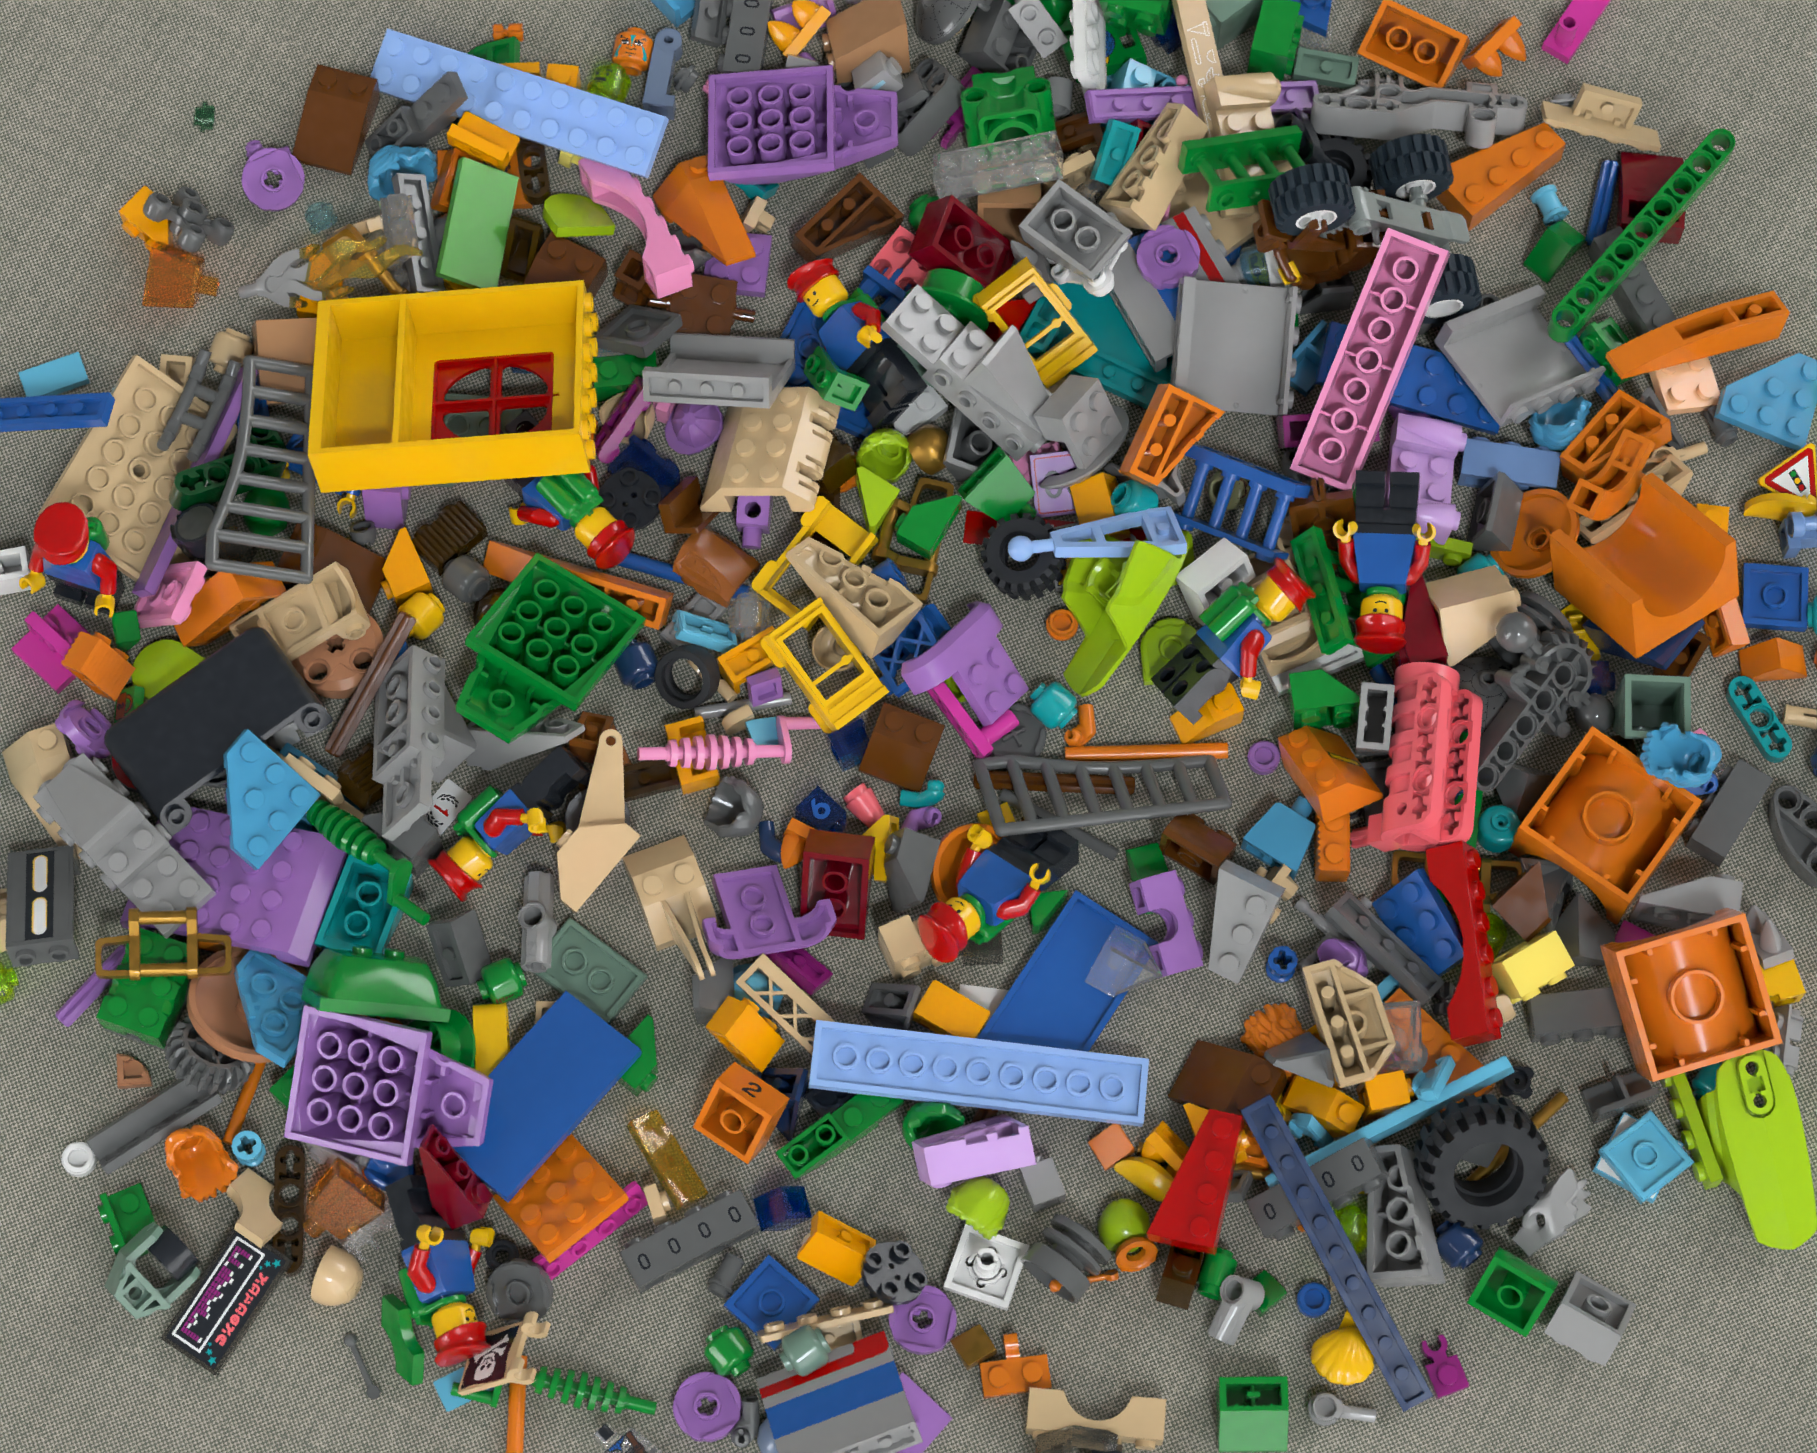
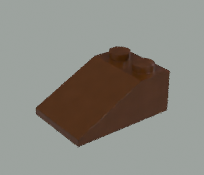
[292,64,380,176]
[523,231,608,299]
[277,523,386,615]
[1168,1040,1287,1138]

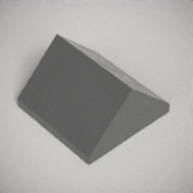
[943,407,1008,482]
[1466,472,1524,551]

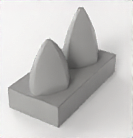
[1010,240,1055,304]
[1746,905,1794,970]

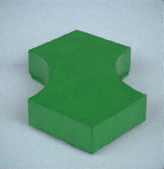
[381,1293,425,1386]

